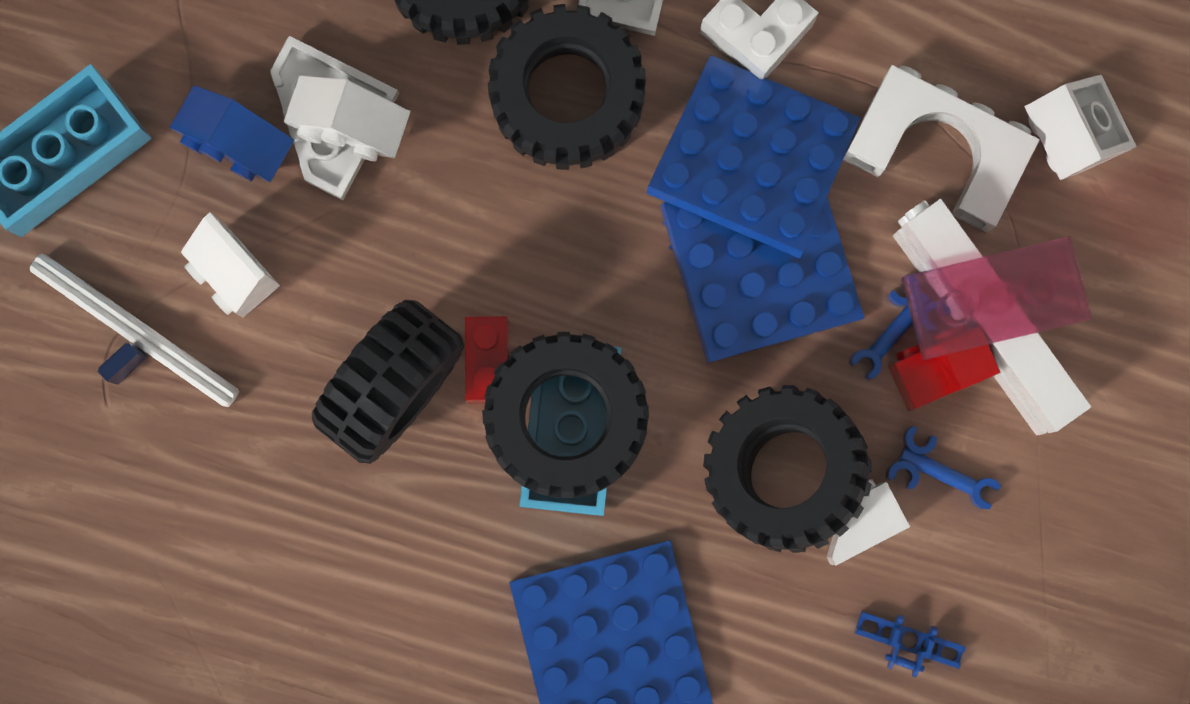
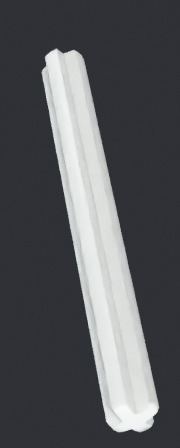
[30,254,239,407]

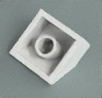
[1025,75,1137,180]
[181,212,280,318]

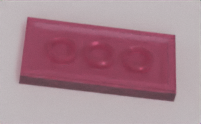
[902,236,1092,361]

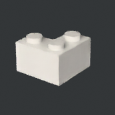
[700,0,818,80]
[284,76,411,161]

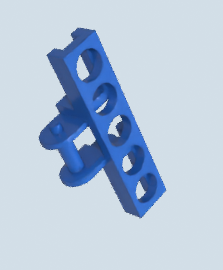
[854,611,966,677]

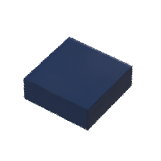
[97,343,148,385]

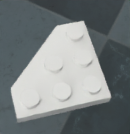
[270,36,399,200]

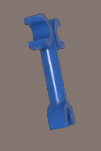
[849,275,950,381]
[886,426,1001,509]

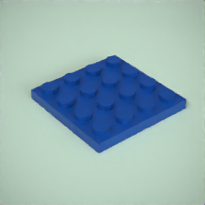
[646,55,861,259]
[660,198,864,364]
[509,540,713,704]

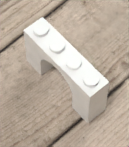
[843,65,1040,233]

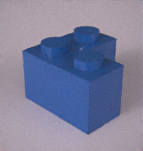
[169,85,294,182]

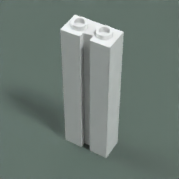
[893,199,1091,436]

